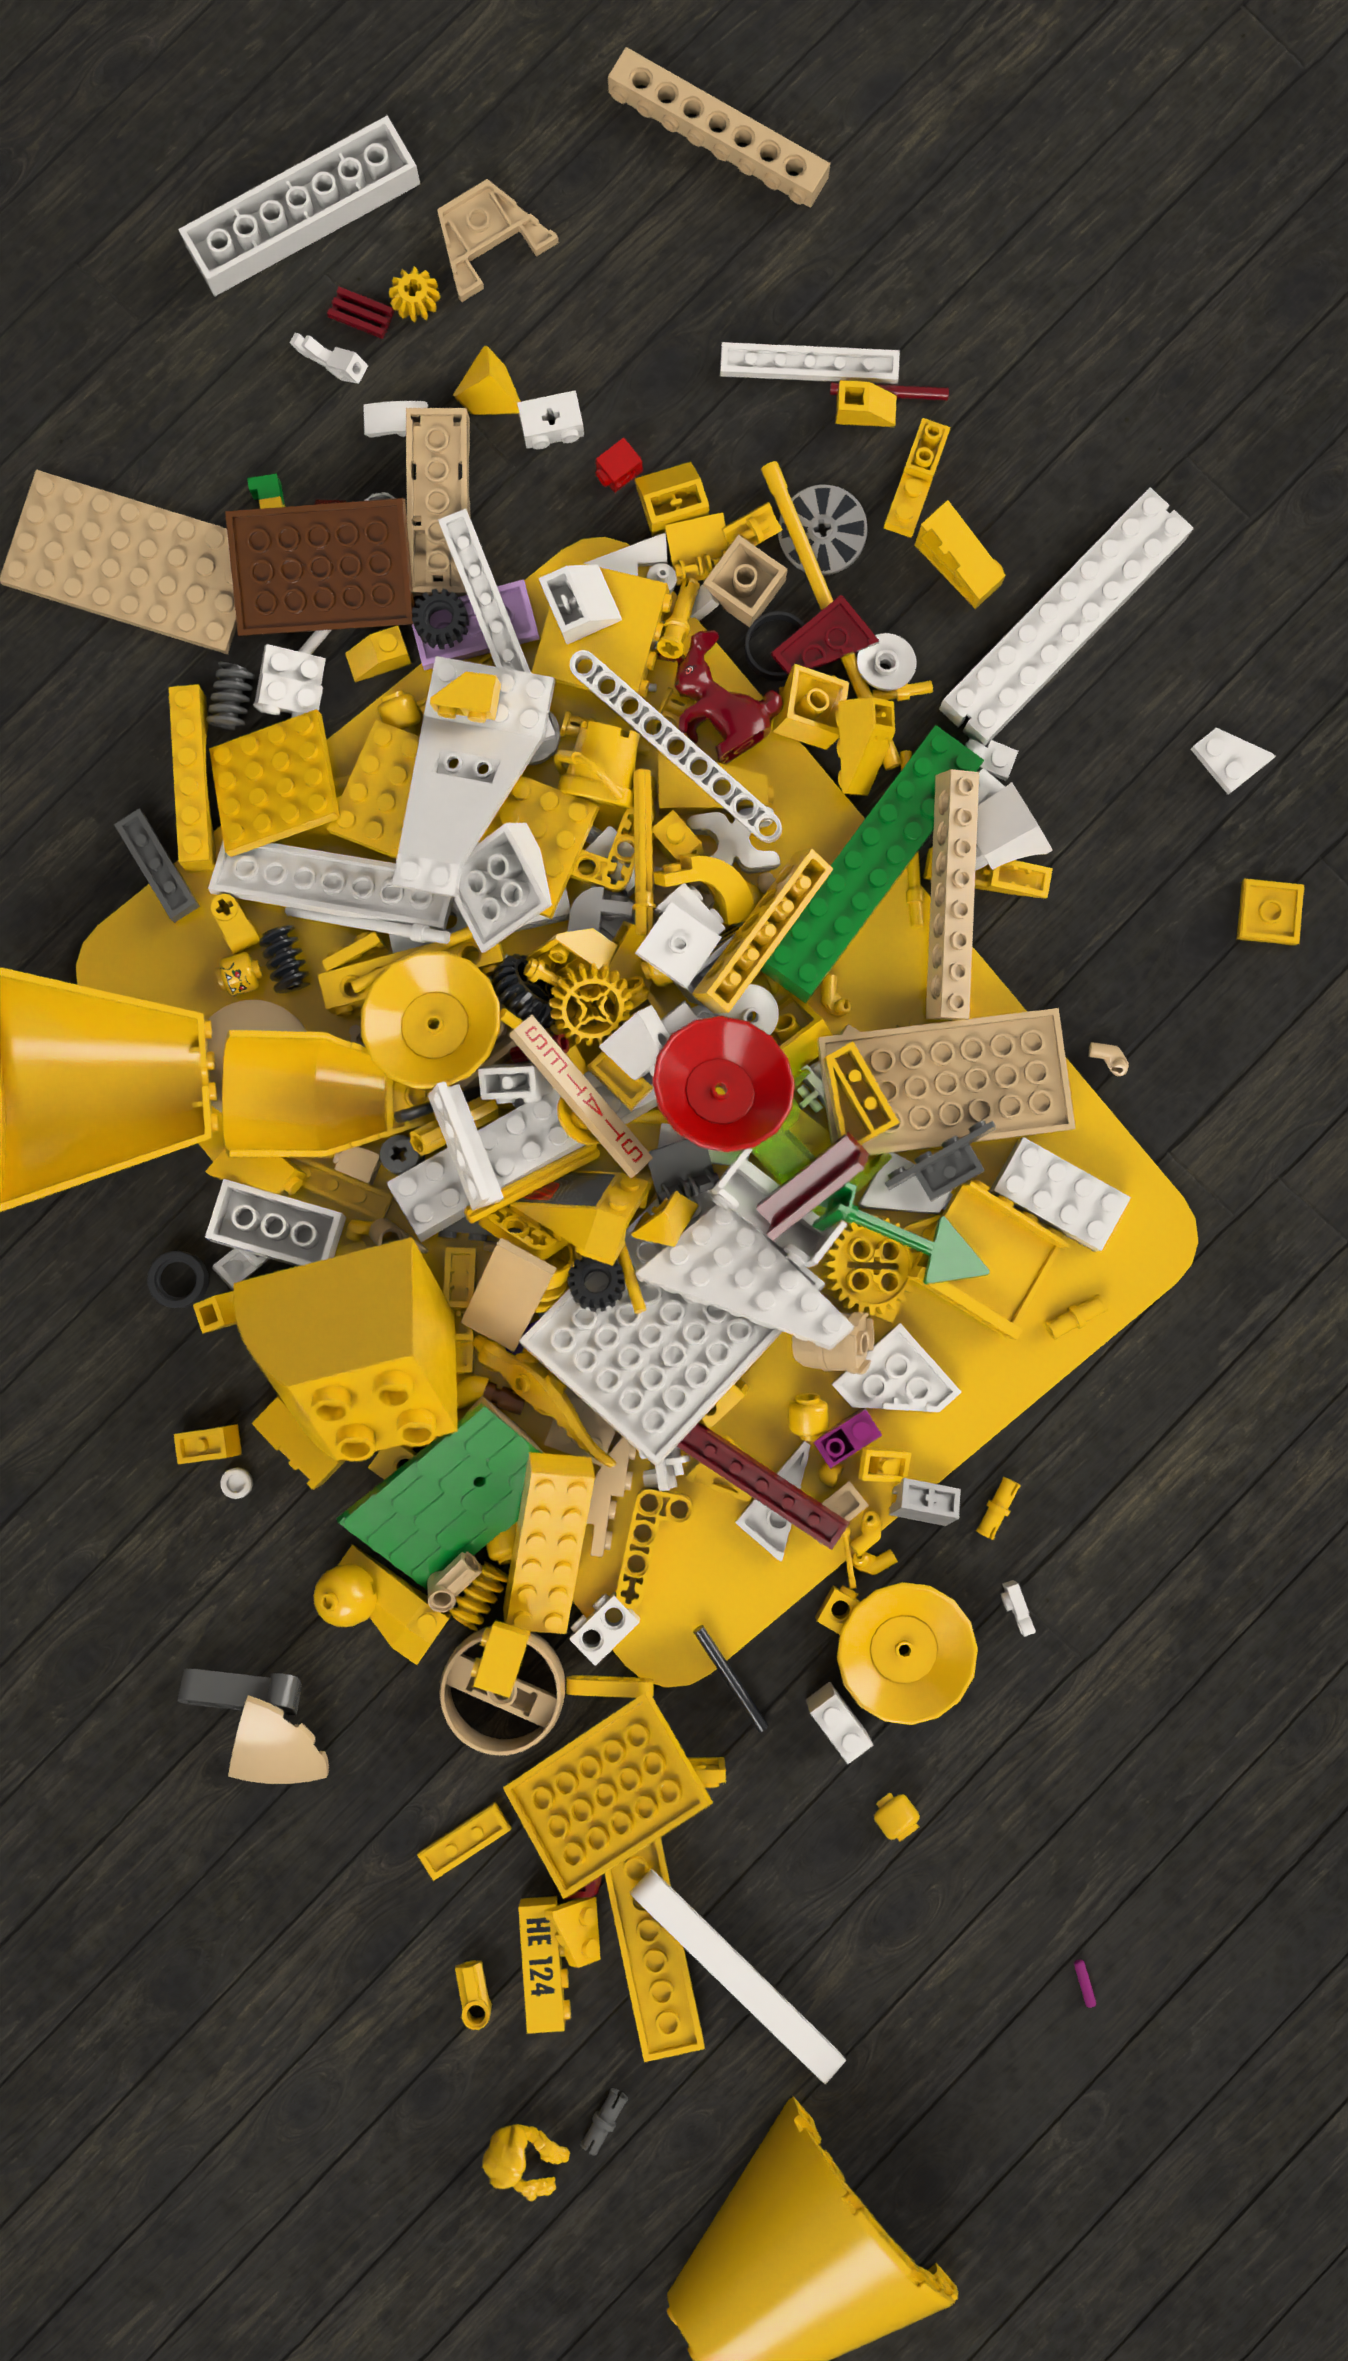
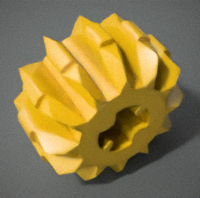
[389,266,440,323]

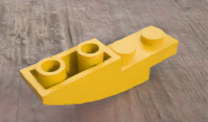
[884,418,951,538]

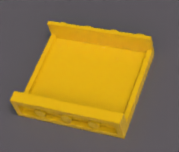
[531,559,673,707]
[907,1179,1070,1340]

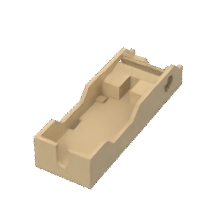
[406,408,470,597]

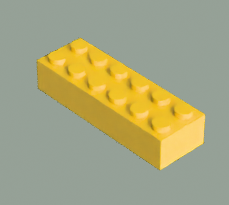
[503,1452,595,1634]

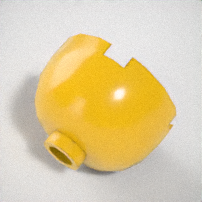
[313,1564,377,1627]

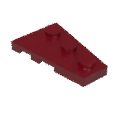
[771,595,879,676]

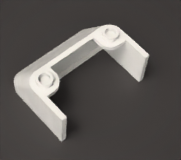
[711,1148,847,1269]

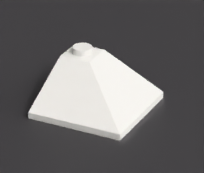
[453,823,552,953]

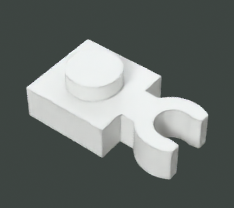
[1001,1580,1036,1637]

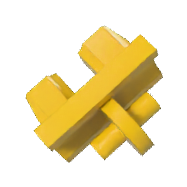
[721,502,782,547]

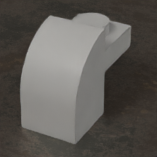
[568,887,634,933]

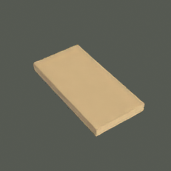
[461,1238,557,1352]

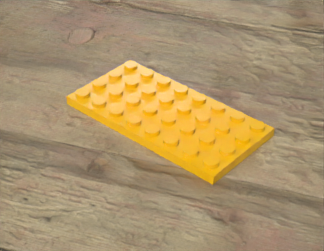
[327,720,599,919]

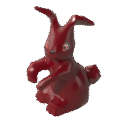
[657,630,783,764]

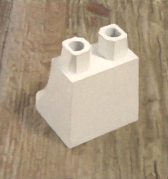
[975,783,1053,871]

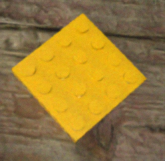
[209,709,340,857]

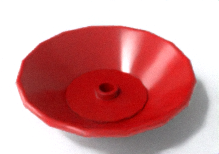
[652,1016,795,1153]

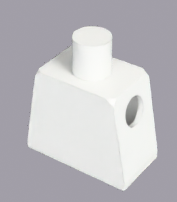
[599,1005,670,1080]

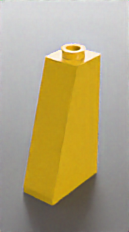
[658,749,774,815]

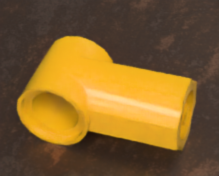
[455,1960,492,2030]

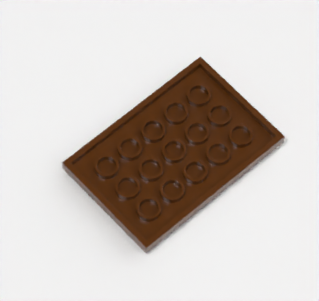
[225,498,414,636]

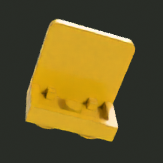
[322,931,390,1017]

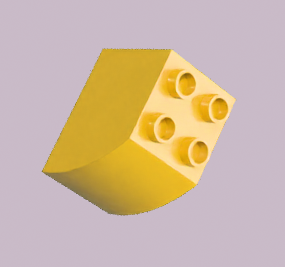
[234,1237,458,1461]

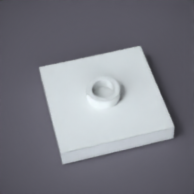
[635,902,722,989]

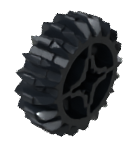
[491,954,567,1029]

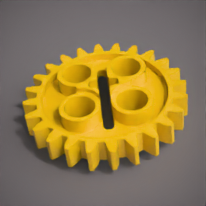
[822,1215,919,1316]

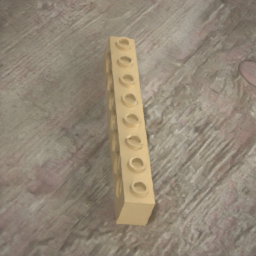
[608,47,830,208]
[926,769,979,1021]

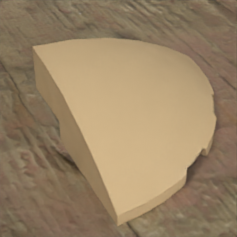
[228,1695,329,1784]

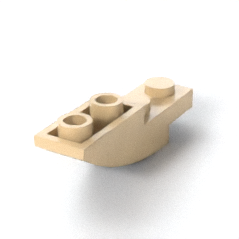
[587,1437,636,1557]

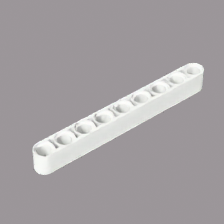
[569,650,782,843]
[630,1869,846,2084]

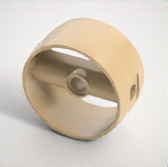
[440,1626,566,1755]

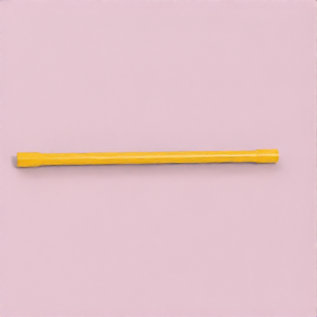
[761,461,902,771]

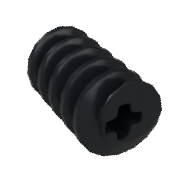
[259,925,310,993]

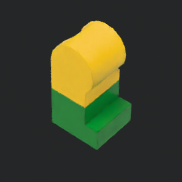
[247,474,285,509]

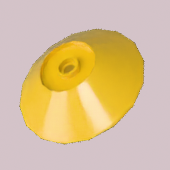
[361,951,500,1089]
[837,1582,978,1725]

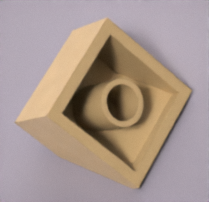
[703,535,787,627]

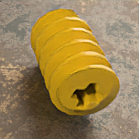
[449,1561,508,1631]

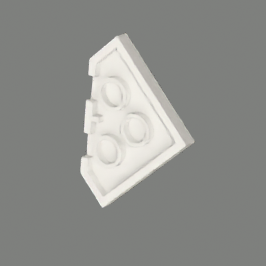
[832,1323,961,1412]

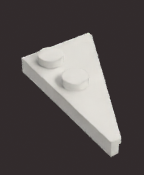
[735,1441,811,1561]

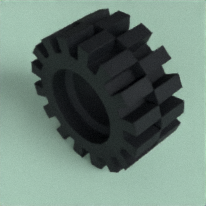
[412,589,470,650]
[568,1255,625,1312]

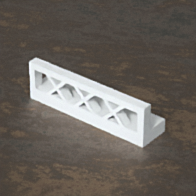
[428,1081,504,1210]

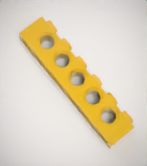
[692,849,833,1014]
[317,937,505,1017]

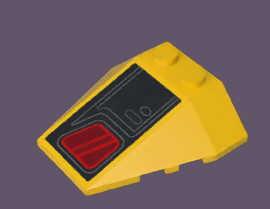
[509,1170,656,1266]

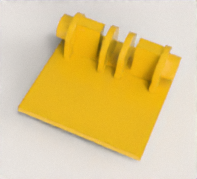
[665,512,729,586]

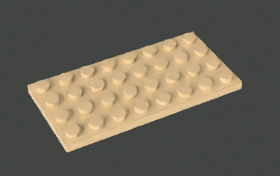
[0,470,237,655]
[817,1008,1076,1156]

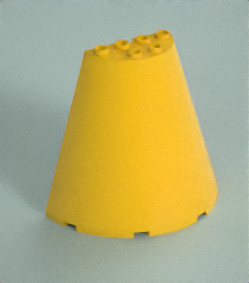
[0,967,218,1212]
[666,2096,958,2361]

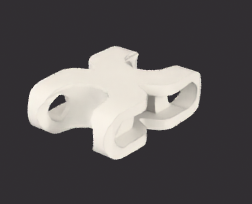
[686,807,780,873]

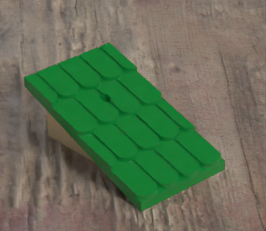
[336,1396,543,1590]

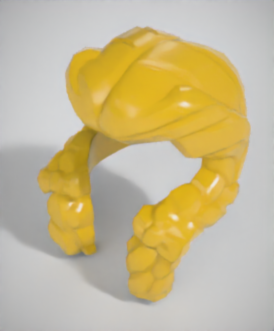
[482,2124,570,2201]

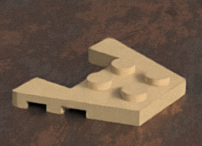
[437,179,559,302]

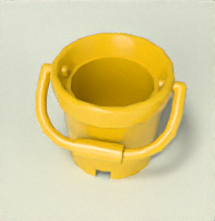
[554,720,641,809]

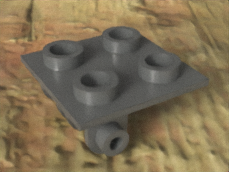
[648,1139,719,1204]

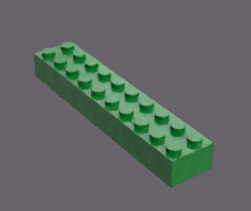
[760,725,984,1003]

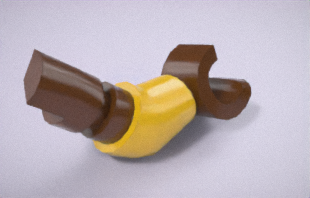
[457,1375,525,1416]

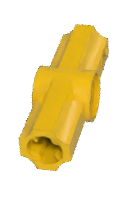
[410,1096,499,1156]

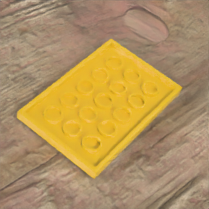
[503,1692,713,1899]

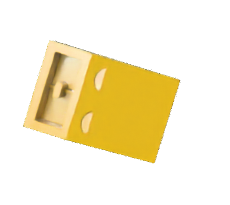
[835,697,895,796]

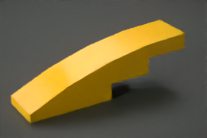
[923,847,1052,899]
[443,1247,477,1374]

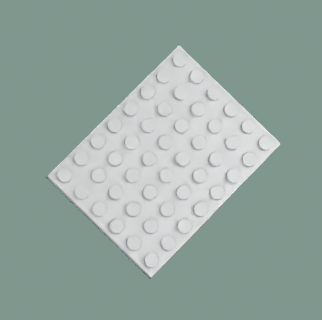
[519,1189,825,1467]

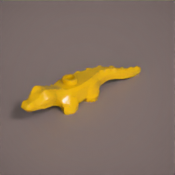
[472,1334,617,1467]

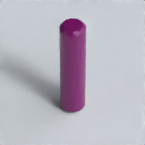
[1074,1959,1096,2008]

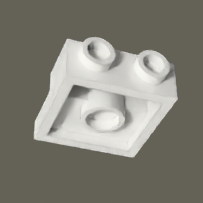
[254,644,326,718]

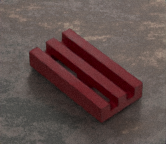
[327,287,394,339]

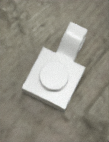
[965,739,1018,781]

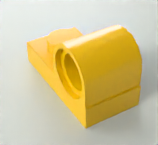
[174,1424,242,1464]

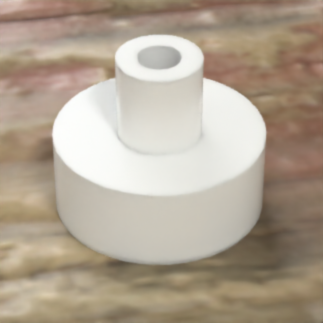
[647,563,677,593]

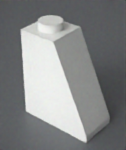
[858,1153,953,1214]

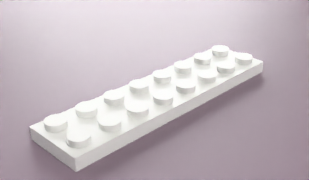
[208,841,454,931]

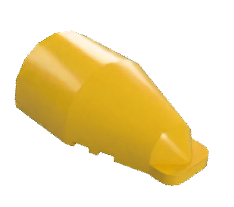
[222,1030,436,1157]

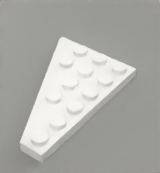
[636,1204,854,1350]

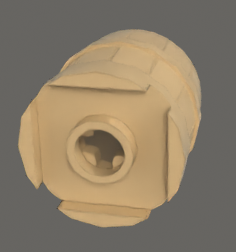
[792,1312,874,1375]

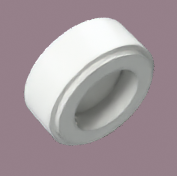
[221,1467,253,1499]

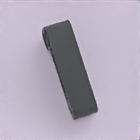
[178,1669,302,1716]

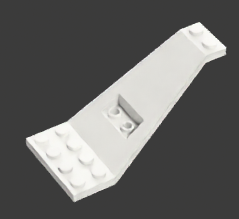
[392,656,556,898]

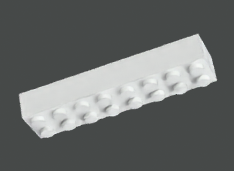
[178,116,420,296]

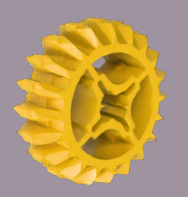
[549,962,633,1046]

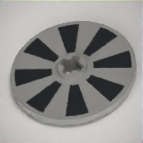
[778,485,867,575]

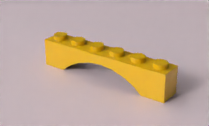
[169,684,216,872]

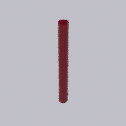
[830,382,949,400]

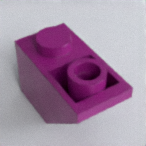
[814,1408,882,1468]

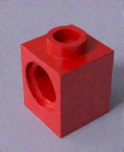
[595,437,643,493]

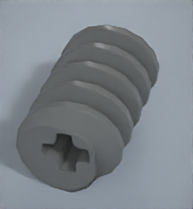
[206,662,255,730]
[380,1135,425,1176]

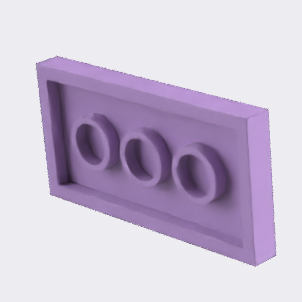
[412,579,540,671]

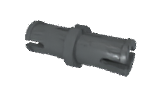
[580,2088,628,2155]

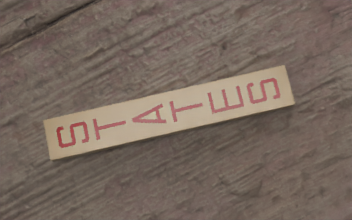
[508,1015,653,1178]

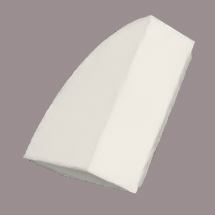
[690,584,719,621]

